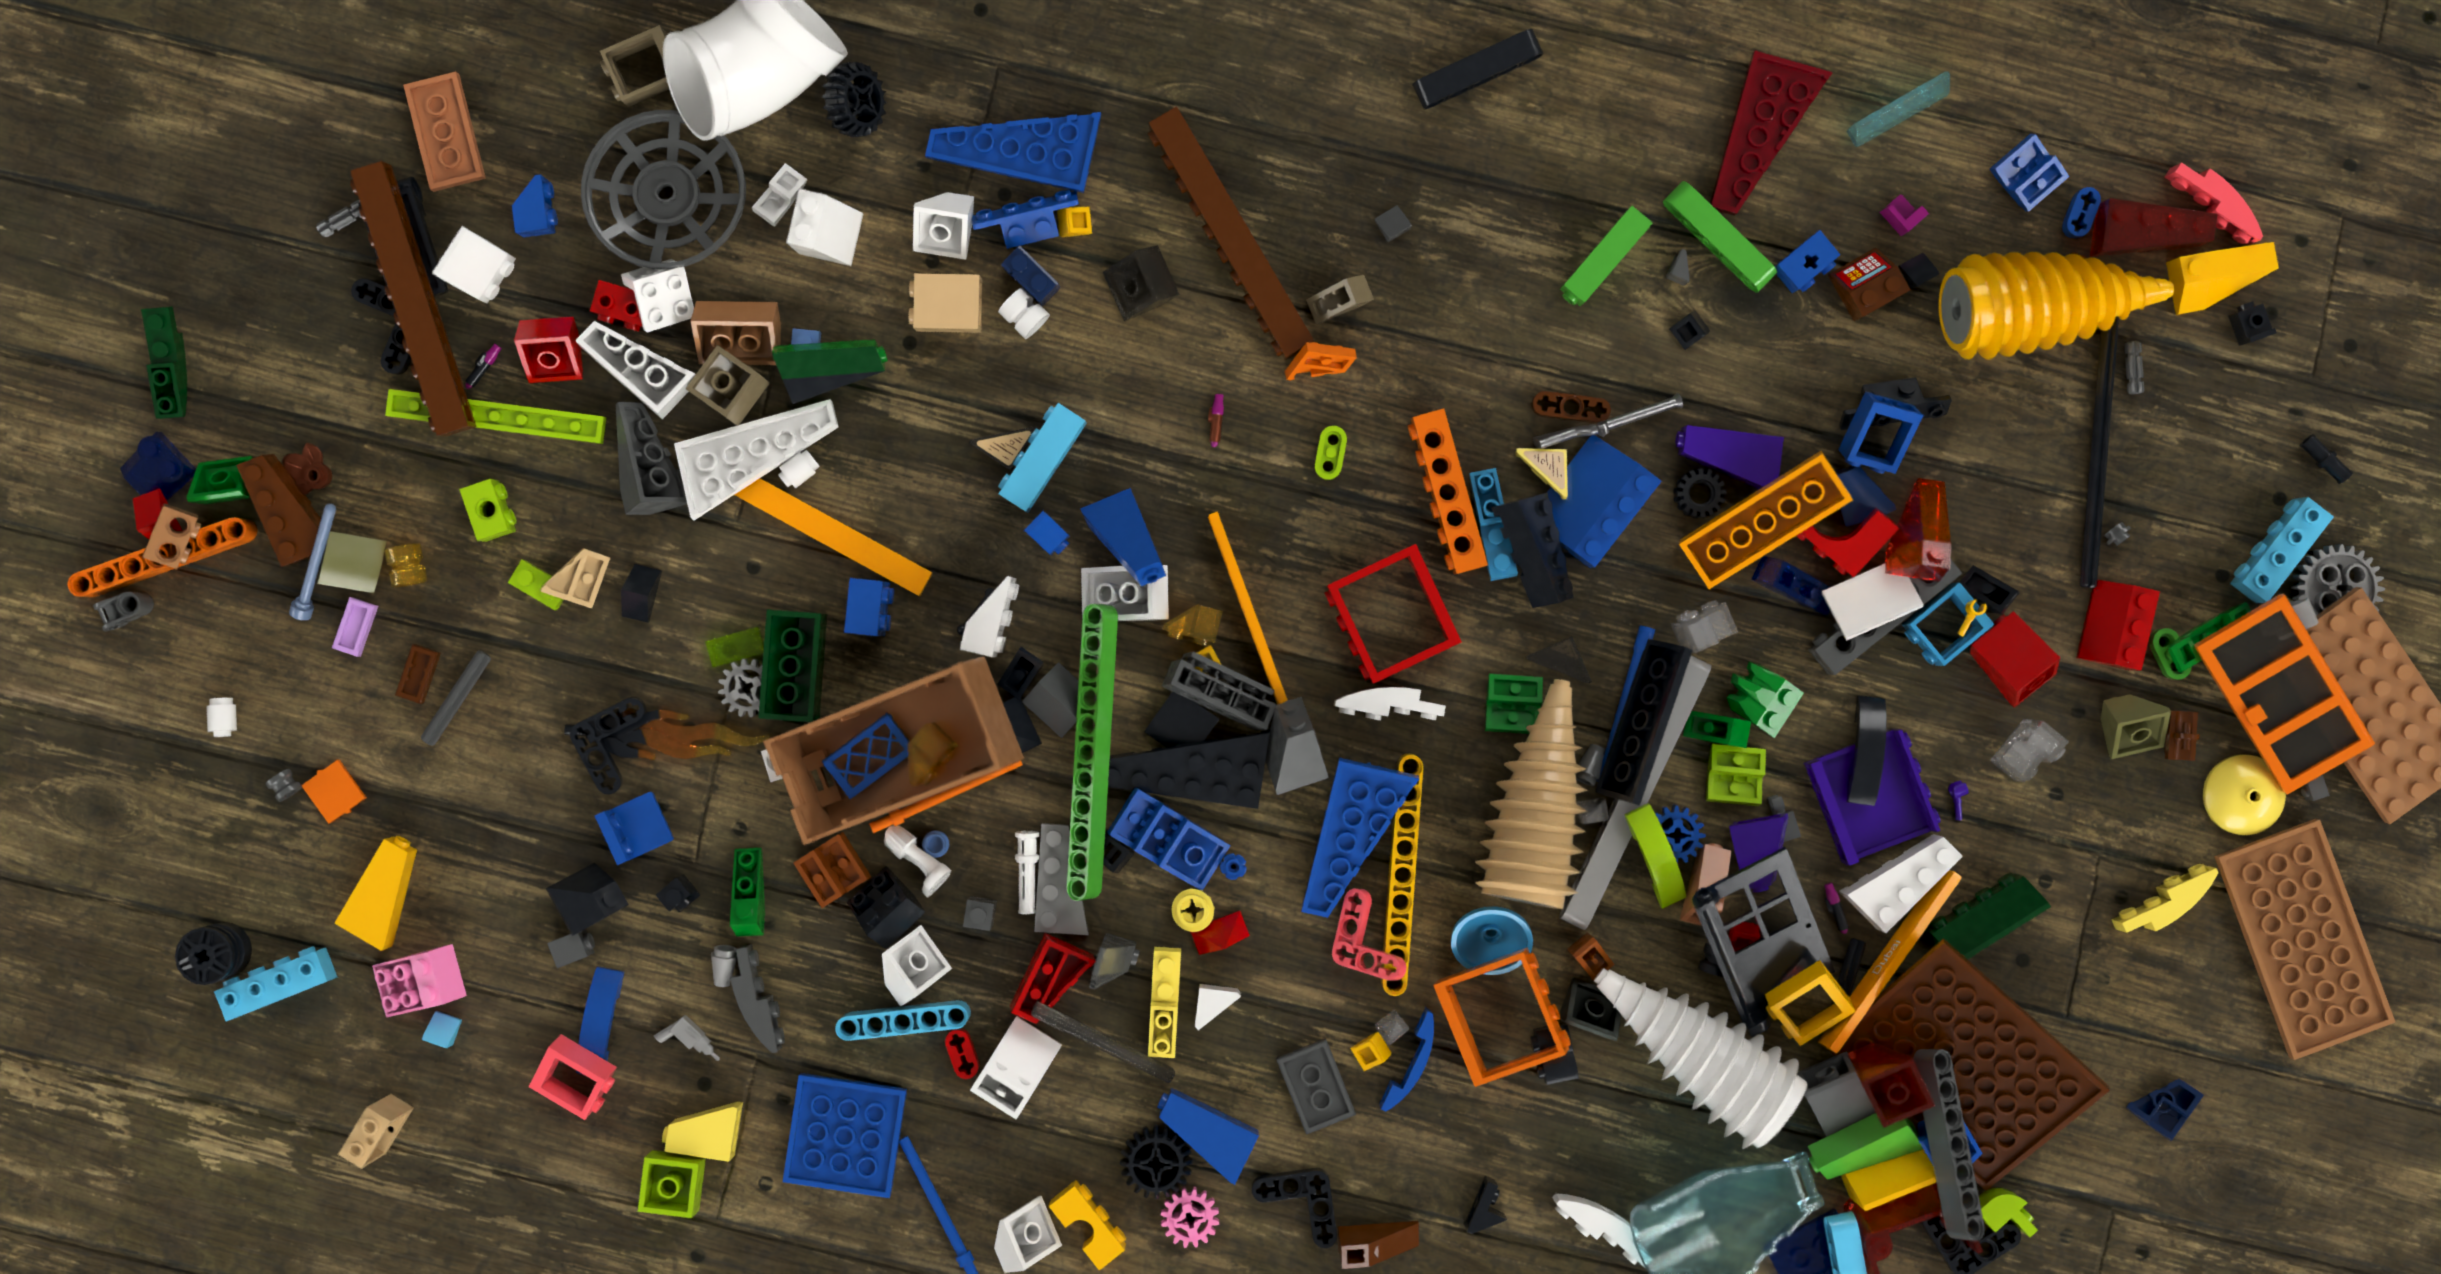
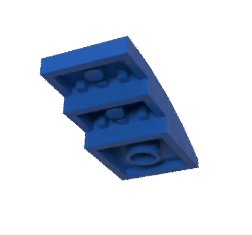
[1107,787,1231,890]

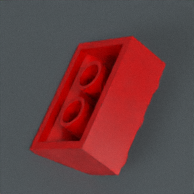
[2076,580,2160,671]

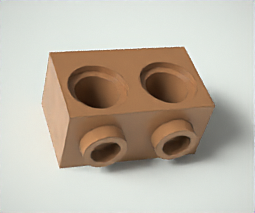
[143,503,201,569]

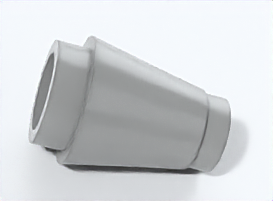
[711,945,737,987]

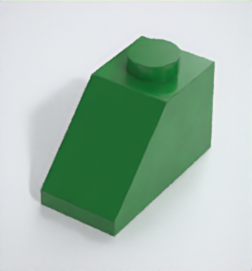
[1683,711,1751,748]

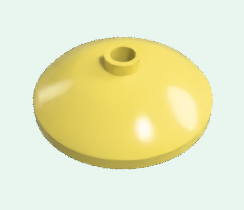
[2203,754,2286,835]

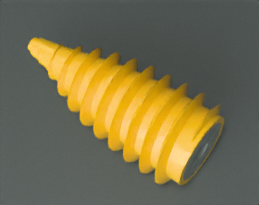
[1939,252,2174,360]

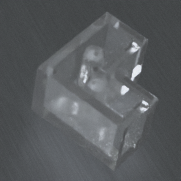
[1671,600,1738,654]
[1990,719,2069,782]

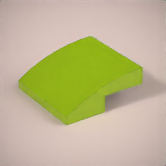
[1706,744,1766,806]

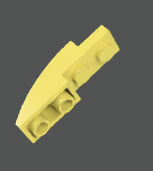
[2112,864,2218,933]
[1148,947,1181,1058]

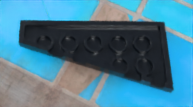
[1108,730,1270,809]

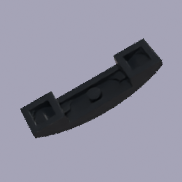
[1846,695,1887,806]

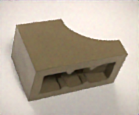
[1306,275,1374,324]

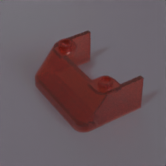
[1844,1182,1983,1274]

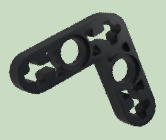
[351,279,412,375]
[570,696,646,795]
[1252,1168,1337,1248]
[1919,1204,2021,1274]

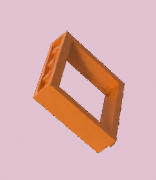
[1433,947,1571,1087]

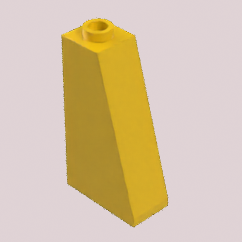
[334,836,417,951]

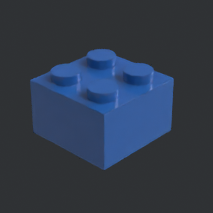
[844,578,894,636]

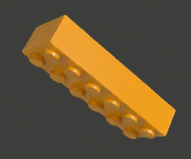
[1679,451,1853,589]

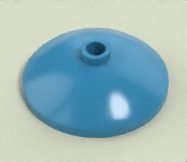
[1451,906,1533,975]

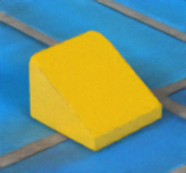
[1057,207,1092,237]
[1350,1032,1391,1071]

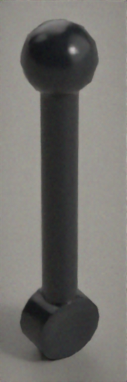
[957,588,995,635]

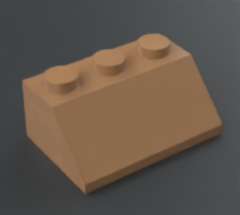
[691,301,781,365]

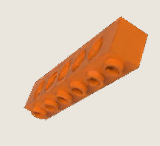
[1408,408,1488,575]

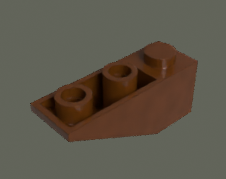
[1338,1221,1419,1269]

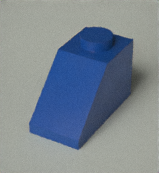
[1024,511,1070,555]

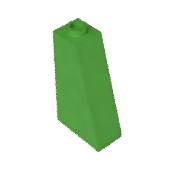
[1560,206,1653,306]
[1808,1103,1923,1180]

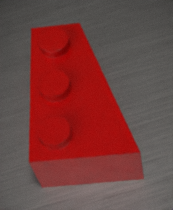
[1010,933,1096,1024]

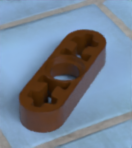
[1531,391,1611,423]

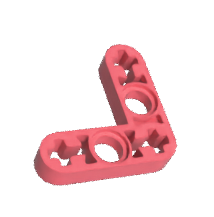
[1332,888,1406,980]

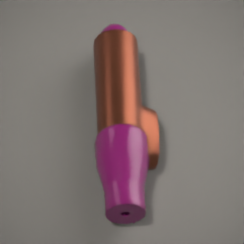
[1208,394,1224,447]

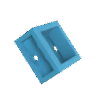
[1902,583,1994,666]

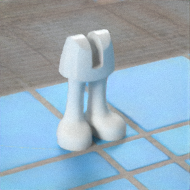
[884,825,951,898]

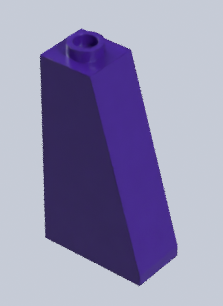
[1675,425,1784,489]

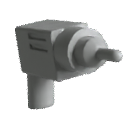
[654,1015,720,1061]

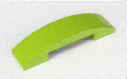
[1624,803,1686,909]

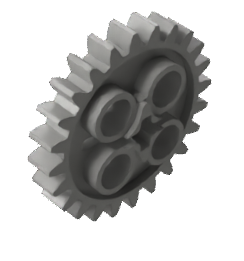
[2291,544,2385,615]

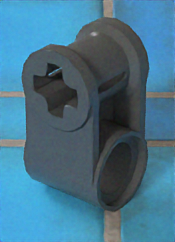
[93,592,154,631]

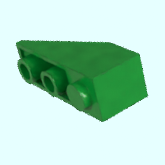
[730,848,765,936]

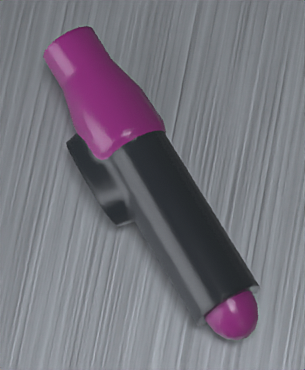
[465,343,502,389]
[1824,882,1849,934]

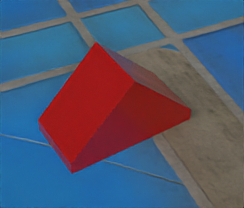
[133,488,182,539]

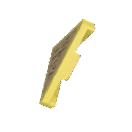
[1516,448,1568,499]

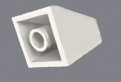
[787,189,863,266]

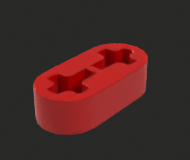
[945,1028,980,1079]

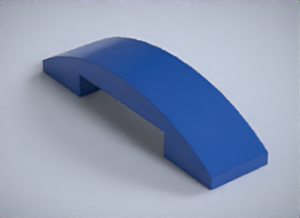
[576,967,624,1075]
[1379,1007,1434,1112]

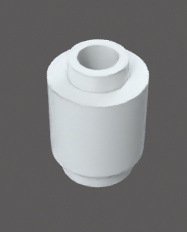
[778,450,820,488]
[207,698,237,737]

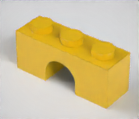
[1049,1180,1126,1270]

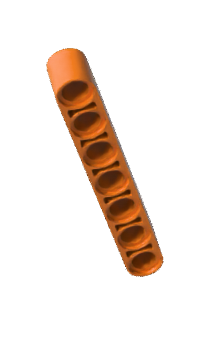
[67,517,257,597]

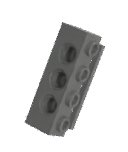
[1162,651,1276,731]

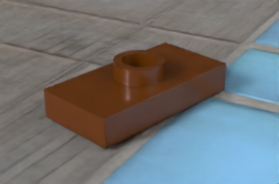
[395,644,441,704]

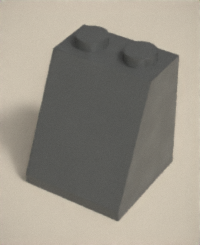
[1265,697,1329,795]
[1797,1051,1877,1136]

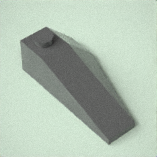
[616,402,687,515]
[1089,933,1140,990]

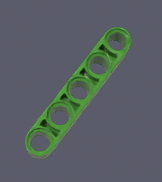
[1663,181,1777,293]

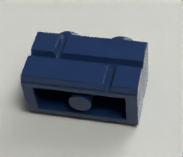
[1001,245,1061,306]

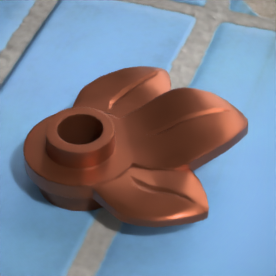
[282,443,332,495]

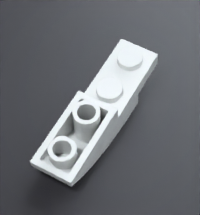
[1334,687,1446,721]
[1552,1193,1652,1268]

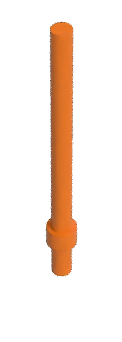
[869,760,1023,833]

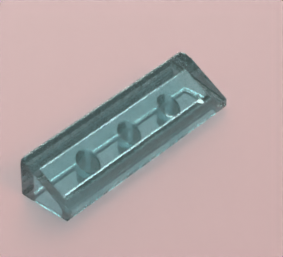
[1847,71,1950,147]

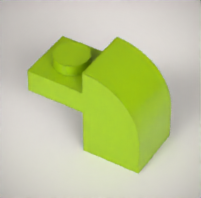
[1979,1188,2038,1238]

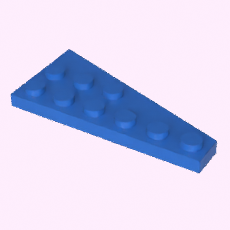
[925,112,1102,193]

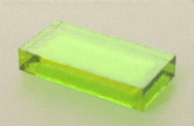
[705,627,764,667]

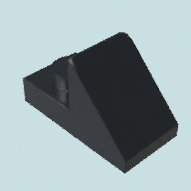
[1959,565,2019,615]
[997,647,1044,699]
[1464,1176,1507,1234]

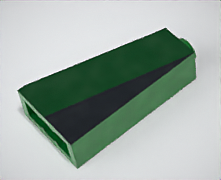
[772,339,888,404]

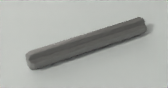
[421,650,491,746]

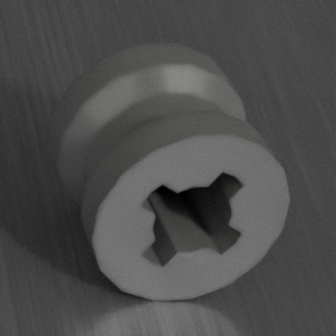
[265,769,303,802]

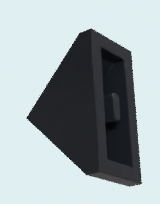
[621,564,662,623]

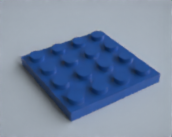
[782,1073,907,1198]

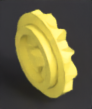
[1172,888,1215,932]

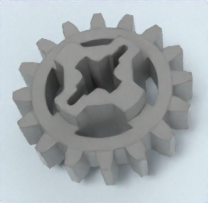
[718,659,762,717]

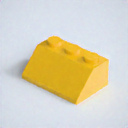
[1841,1149,1936,1211]

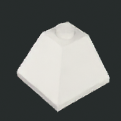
[913,192,974,260]
[882,925,952,1007]
[994,1196,1062,1273]

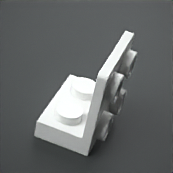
[621,259,694,332]

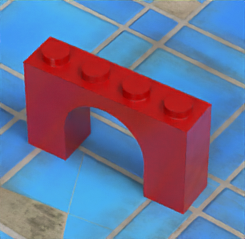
[1796,507,1899,577]

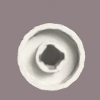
[998,287,1050,339]

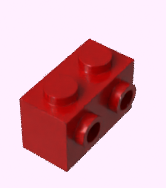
[590,280,643,332]

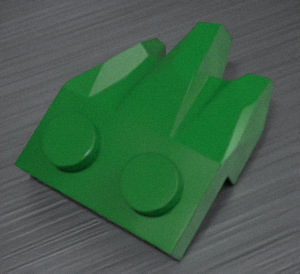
[1727,662,1804,738]

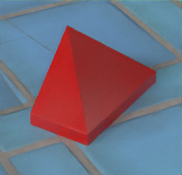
[1191,910,1250,955]

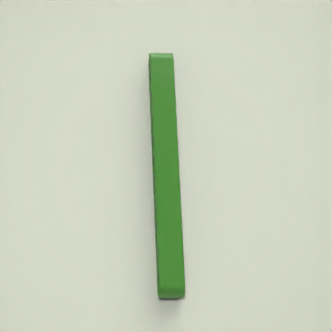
[1067,604,1118,901]

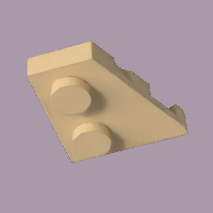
[540,548,610,608]

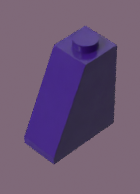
[1729,813,1789,892]

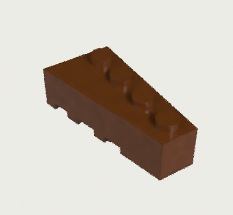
[237,454,322,567]

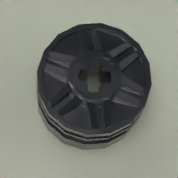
[175,922,252,985]

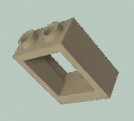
[600,25,670,107]

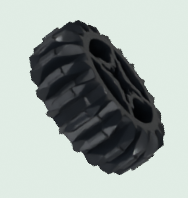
[821,62,888,137]
[1120,1124,1193,1200]

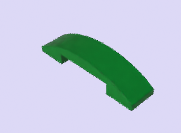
[2167,602,2259,673]

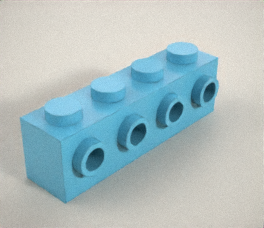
[998,403,1087,513]
[2230,497,2334,603]
[214,946,337,1021]

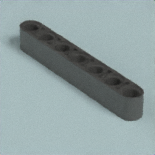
[1913,1049,1985,1241]

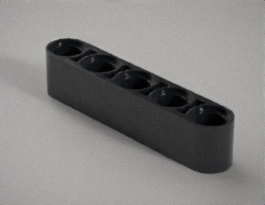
[1412,29,1544,110]

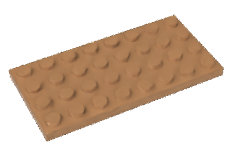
[2267,587,2441,824]
[2214,819,2395,1060]

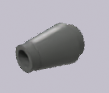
[1575,744,1605,786]

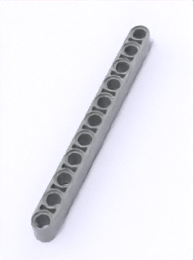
[1559,655,1711,930]

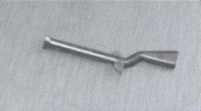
[1533,393,1683,449]

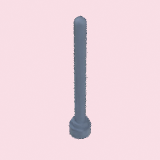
[289,504,336,620]

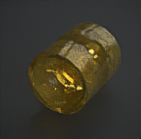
[384,543,428,587]

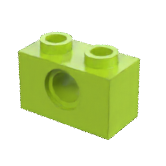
[459,479,516,542]

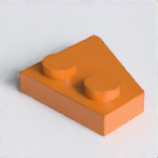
[1285,342,1357,380]

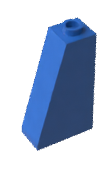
[1081,488,1167,586]
[1157,1088,1259,1185]

